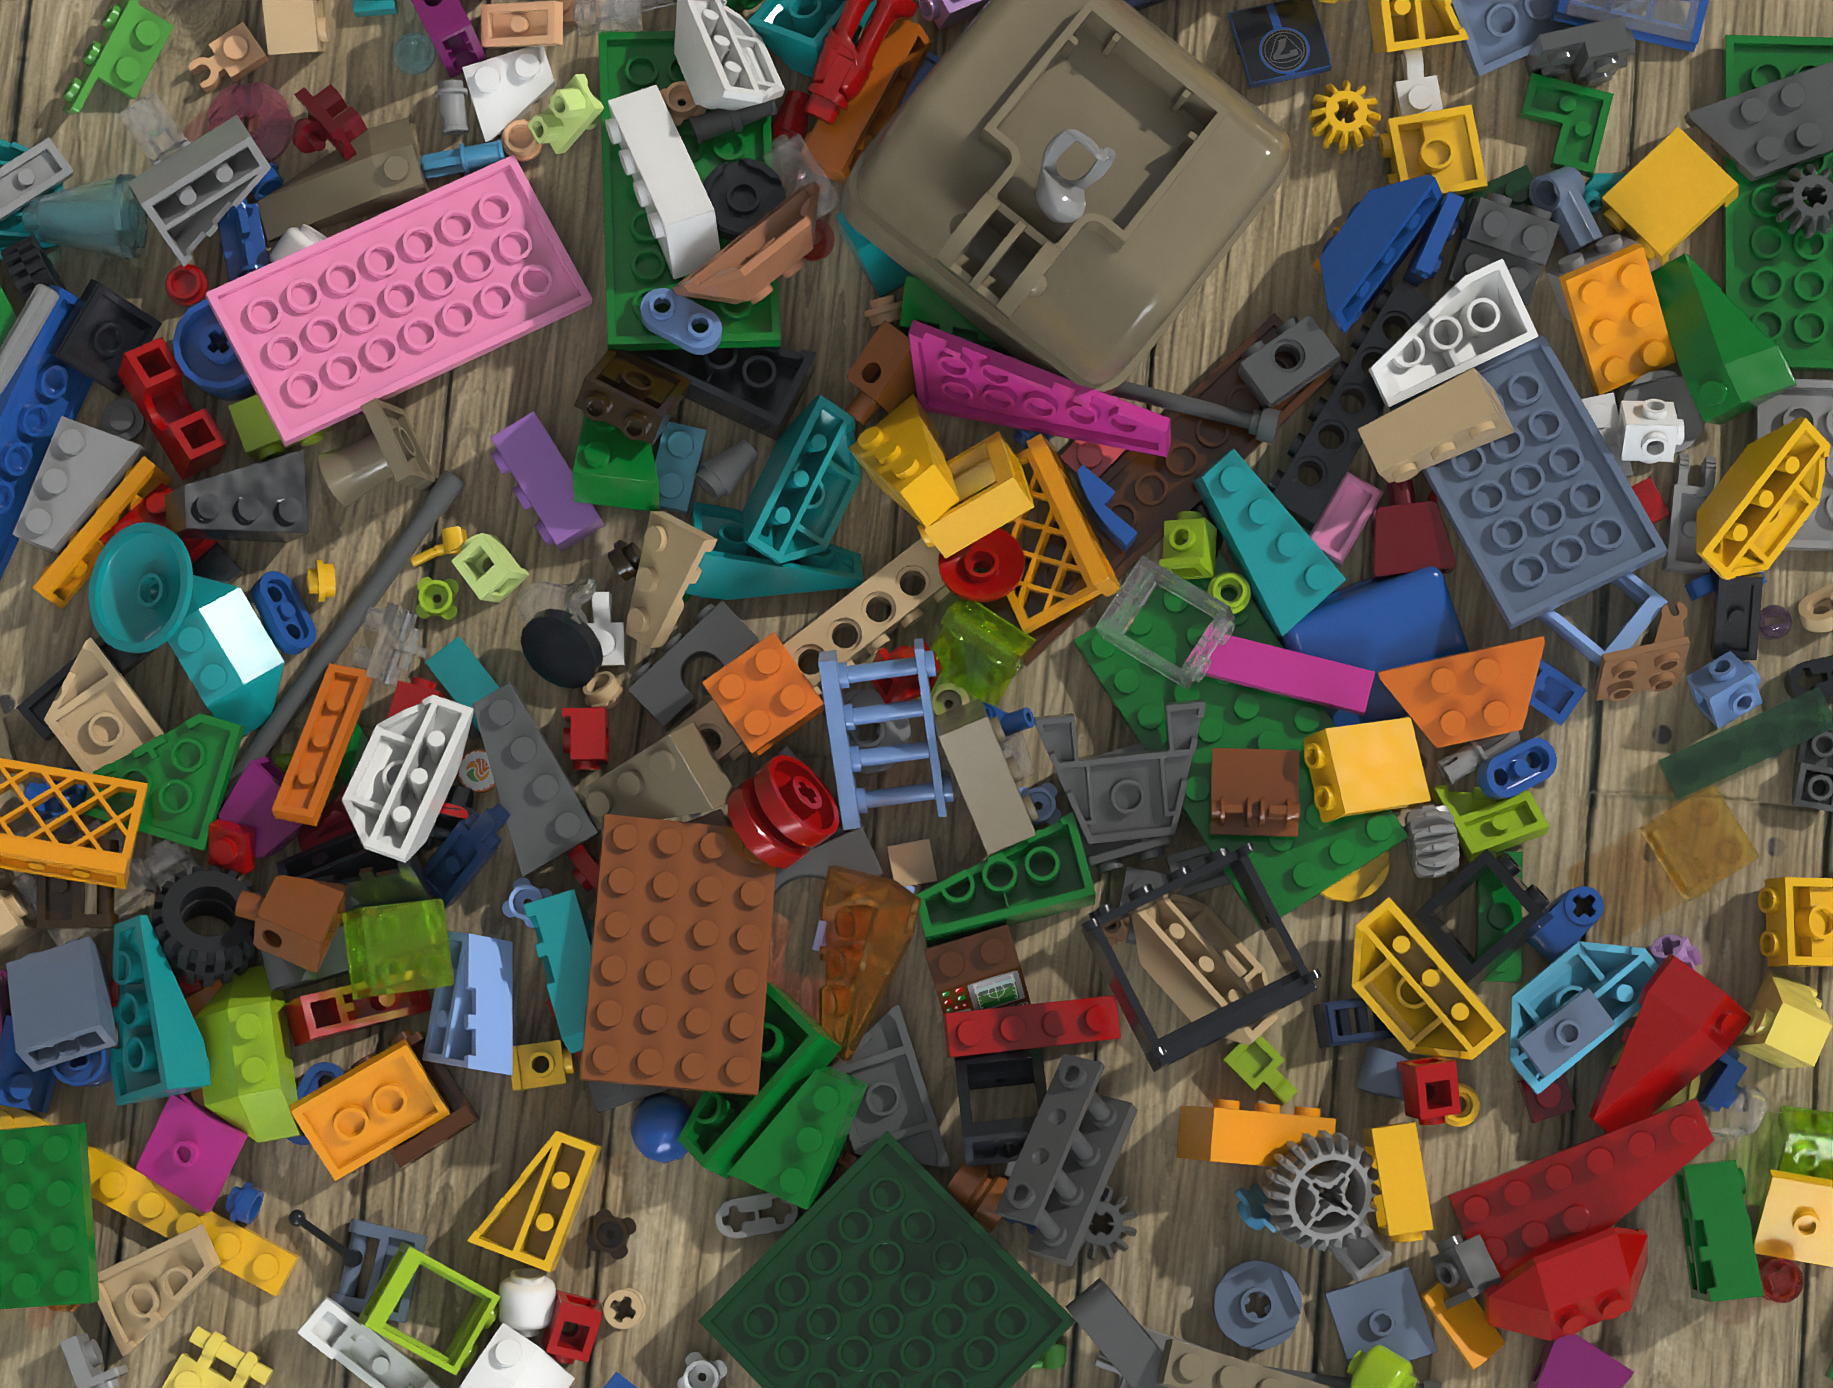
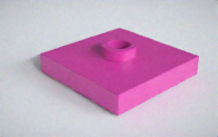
[135,1094,248,1213]

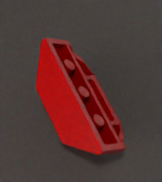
[1484,1227,1648,1341]

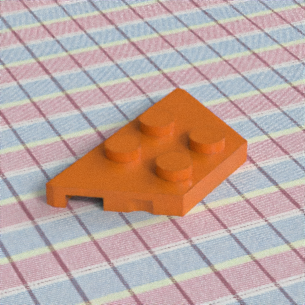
[1378,635,1545,748]

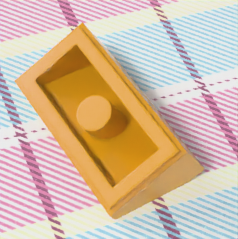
[1418,1280,1506,1370]

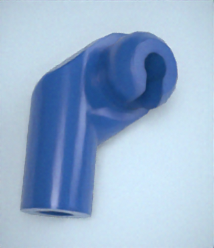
[983,703,1034,736]

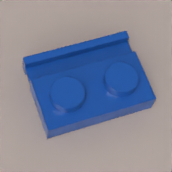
[1402,191,1465,287]
[0,1015,57,1114]

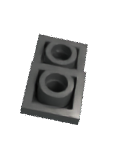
[1792,719,1833,812]

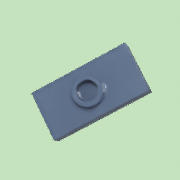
[1516,988,1615,1077]

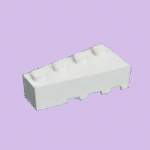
[605,85,720,279]

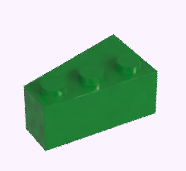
[900,275,1014,357]
[573,414,660,511]

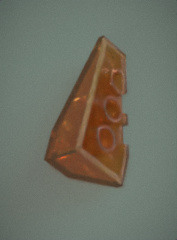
[819,865,921,1062]

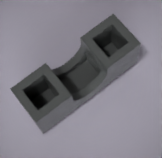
[628,601,759,731]

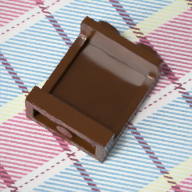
[351,1029,480,1168]

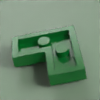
[1519,73,1614,178]

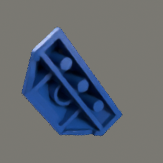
[1319,174,1444,333]

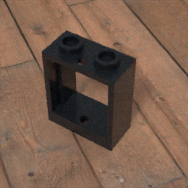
[1409,849,1554,986]
[954,1048,1047,1166]

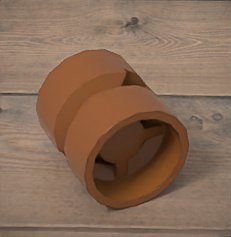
[945,1161,1009,1233]

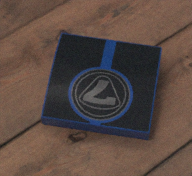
[1228,0,1332,89]

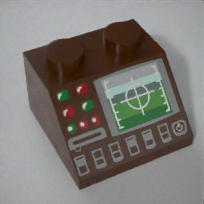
[924,924,1031,1014]

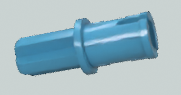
[421,139,506,180]

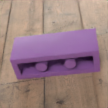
[490,411,605,552]

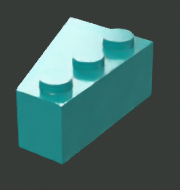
[523,889,594,1054]

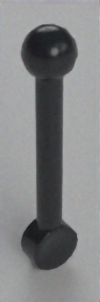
[288,1209,363,1267]

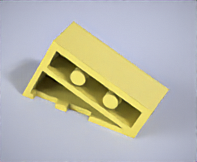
[1734,968,1832,1069]

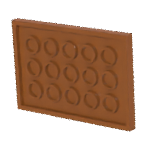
[579,814,776,1096]

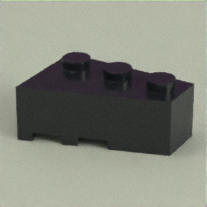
[165,449,308,543]
[276,829,430,917]

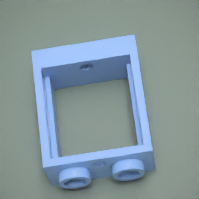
[1537,572,1668,667]

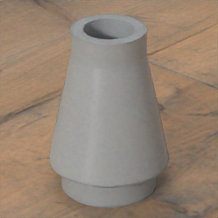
[695,439,758,500]

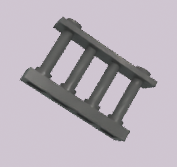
[995,1054,1138,1267]

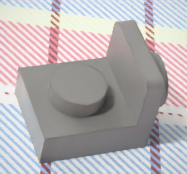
[60,1333,129,1388]

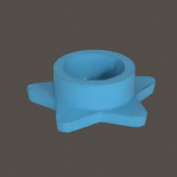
[1235,1183,1278,1233]

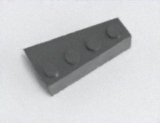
[472,682,601,877]

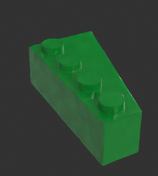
[915,811,1096,947]
[677,981,843,1179]

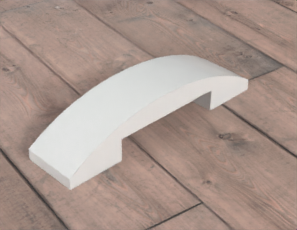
[297,1296,445,1388]

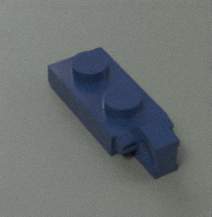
[422,803,511,908]

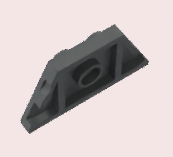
[1684,61,1833,182]
[832,1005,951,1168]

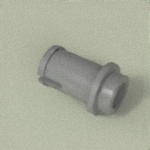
[434,80,469,136]

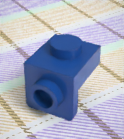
[1697,1047,1747,1112]

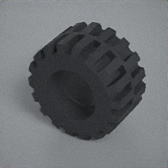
[152,865,260,986]

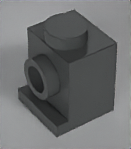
[1430,1234,1502,1309]

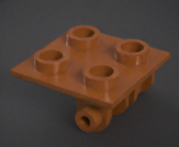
[1210,748,1300,837]

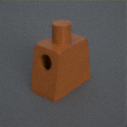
[845,320,917,426]
[235,875,348,973]

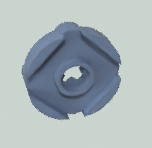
[1213,1260,1302,1350]

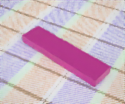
[1195,629,1375,716]

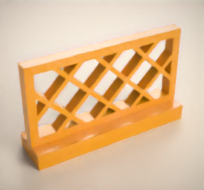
[963,433,1122,634]
[0,758,148,890]

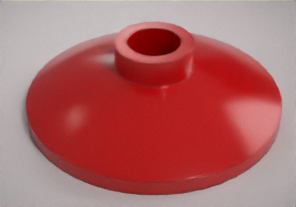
[938,528,1025,602]

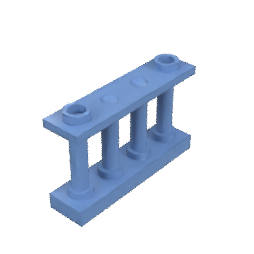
[818,638,954,830]

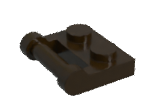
[36,839,119,930]

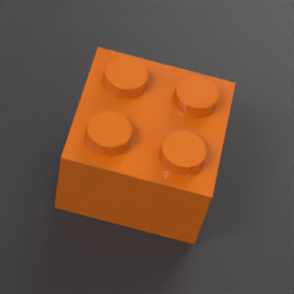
[702,632,825,759]

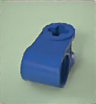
[1527,886,1604,963]

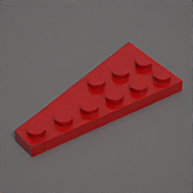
[1448,1097,1714,1281]

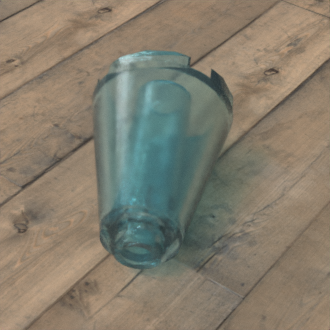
[22,174,148,259]

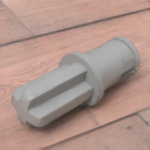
[1436,731,1521,786]

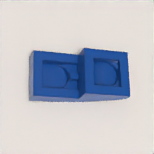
[1075,464,1138,553]

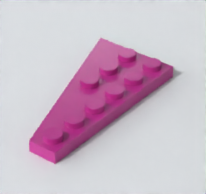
[909,320,1171,457]

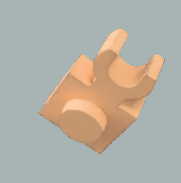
[188,22,269,93]

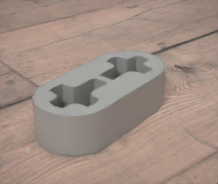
[716,1192,799,1239]

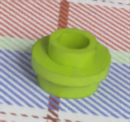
[1207,572,1251,615]

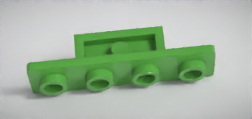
[62,0,174,115]

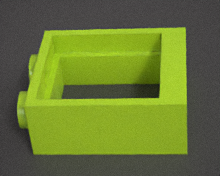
[357,1241,501,1375]

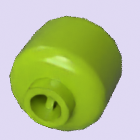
[1347,1345,1417,1388]

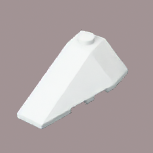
[1369,258,1538,408]
[459,1323,575,1388]

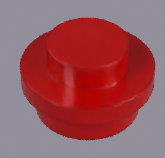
[165,264,208,307]

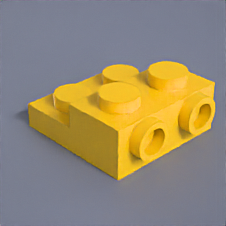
[1378,104,1488,197]
[1758,877,1833,967]

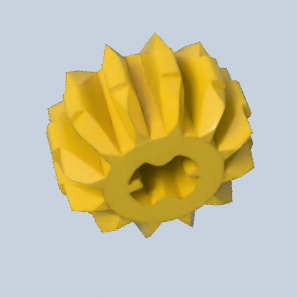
[1307,79,1381,154]

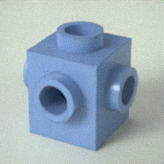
[1686,651,1763,729]

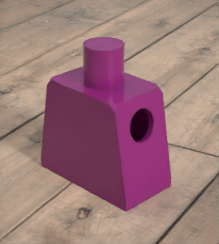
[411,0,487,79]
[218,756,307,859]
[1528,1334,1634,1388]

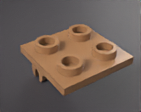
[1594,601,1690,701]

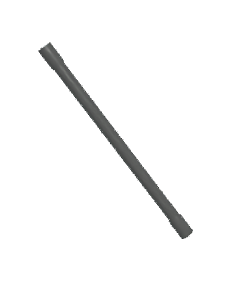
[220,470,465,811]

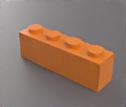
[799,20,933,184]

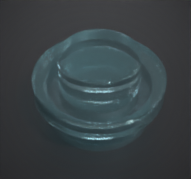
[393,33,436,75]

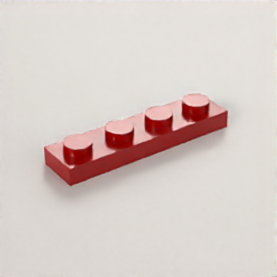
[942,995,1121,1058]

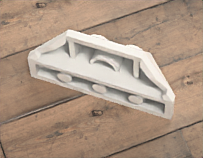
[674,0,785,111]
[342,695,474,863]

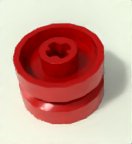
[727,755,839,869]

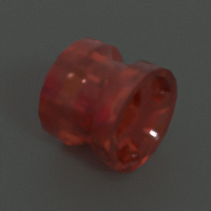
[1758,1257,1804,1303]

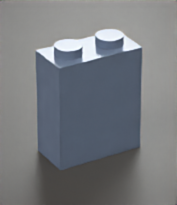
[6,936,117,1072]

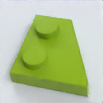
[1432,785,1550,863]

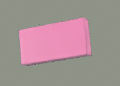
[1309,471,1384,567]

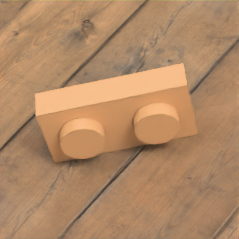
[481,0,563,49]

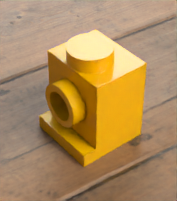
[511,1040,576,1091]

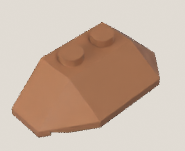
[672,181,820,304]

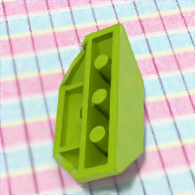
[194,965,303,1143]

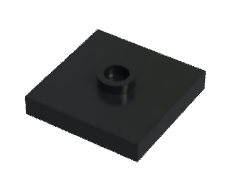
[48,279,162,396]

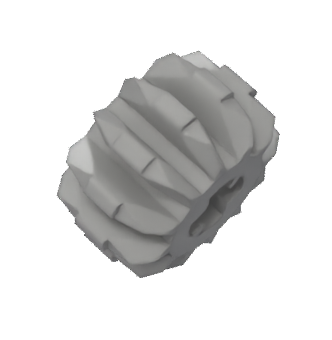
[1404,804,1460,879]

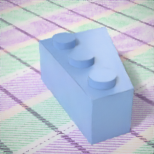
[422,931,513,1076]

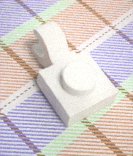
[1393,47,1443,117]
[586,592,626,667]

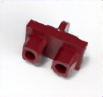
[292,84,368,161]

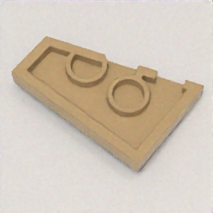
[625,511,718,648]
[97,1223,221,1358]

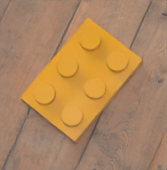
[1559,243,1676,395]
[289,1039,450,1181]

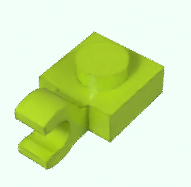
[1223,1035,1298,1105]

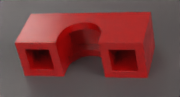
[118,337,227,480]

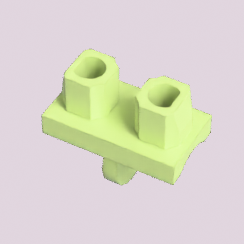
[528,74,604,154]

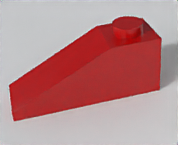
[284,968,432,1047]

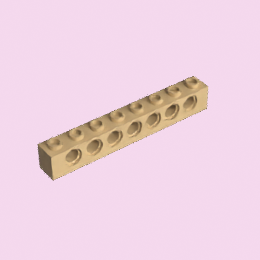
[664,538,954,765]

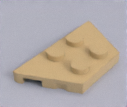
[44,636,166,774]

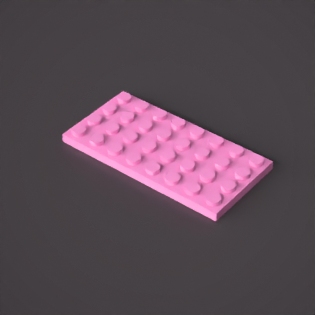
[206,154,593,447]

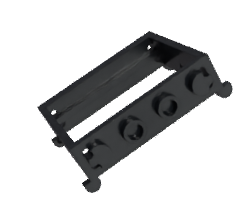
[1081,842,1322,1072]

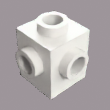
[1616,399,1684,464]

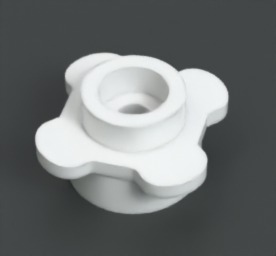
[677,1352,727,1388]

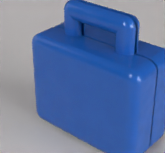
[1277,566,1469,727]

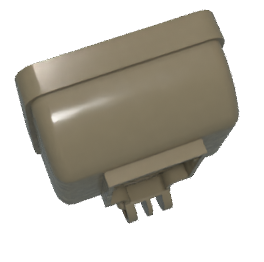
[840,0,1291,396]

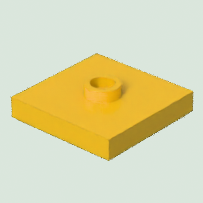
[1752,1169,1833,1267]

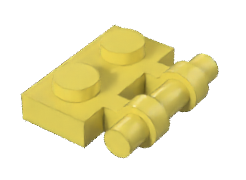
[162,1326,274,1388]

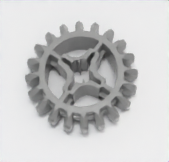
[1261,1130,1381,1252]

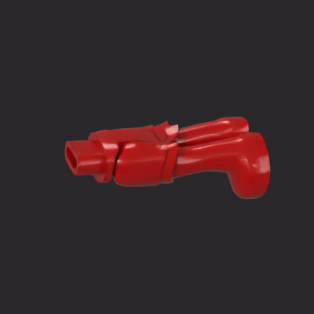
[803,0,918,125]

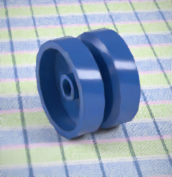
[173,299,256,401]

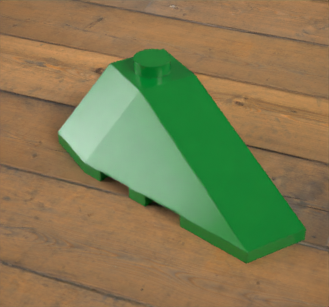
[1651,253,1797,425]

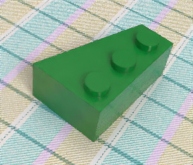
[727,1066,868,1209]
[1675,1160,1764,1302]

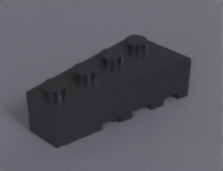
[634,346,817,441]

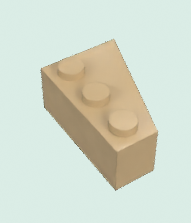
[262,0,330,55]
[1358,368,1515,483]

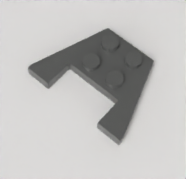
[1034,699,1206,844]

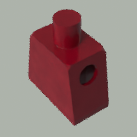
[1369,480,1457,580]

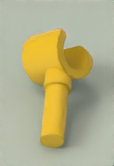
[410,526,467,567]

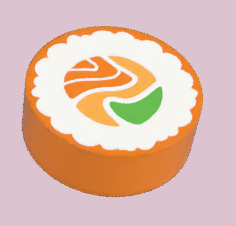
[457,749,496,793]

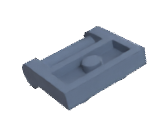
[331,1218,428,1323]

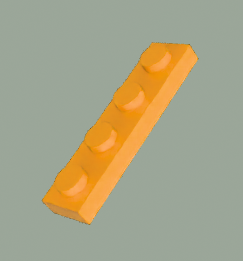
[32,456,173,610]

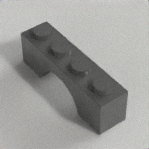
[774,826,885,896]

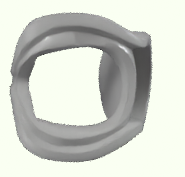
[1036,129,1116,223]

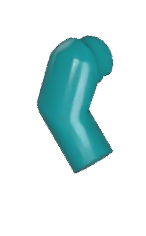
[1583,172,1629,214]

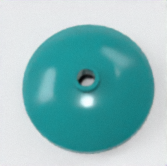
[88,522,193,653]

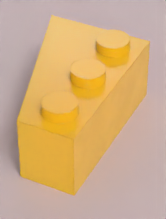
[467,1131,602,1272]

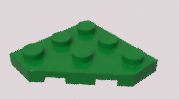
[82,713,245,851]

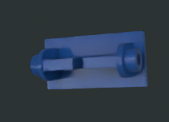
[218,198,269,282]

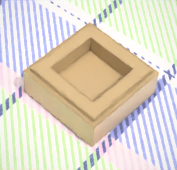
[887,838,938,890]

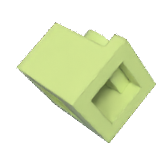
[451,533,529,603]

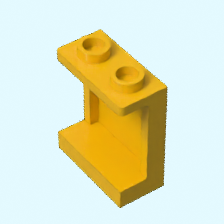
[1602,127,1739,266]
[1303,717,1431,823]

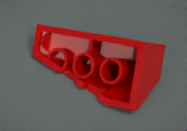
[1588,953,1751,1133]

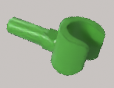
[1029,1343,1067,1370]

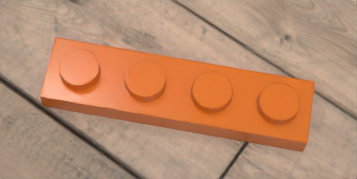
[271,663,373,826]

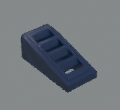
[1313,998,1396,1048]

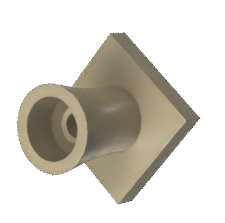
[318,398,437,507]

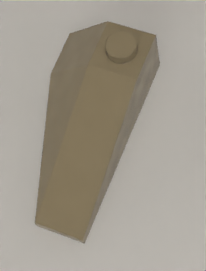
[257,117,430,243]

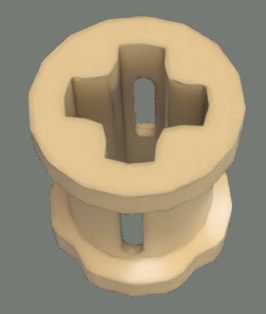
[603,1287,647,1330]

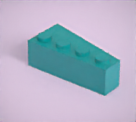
[1192,449,1346,637]

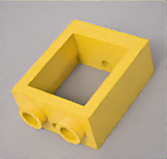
[917,431,1035,559]
[1361,1122,1433,1243]

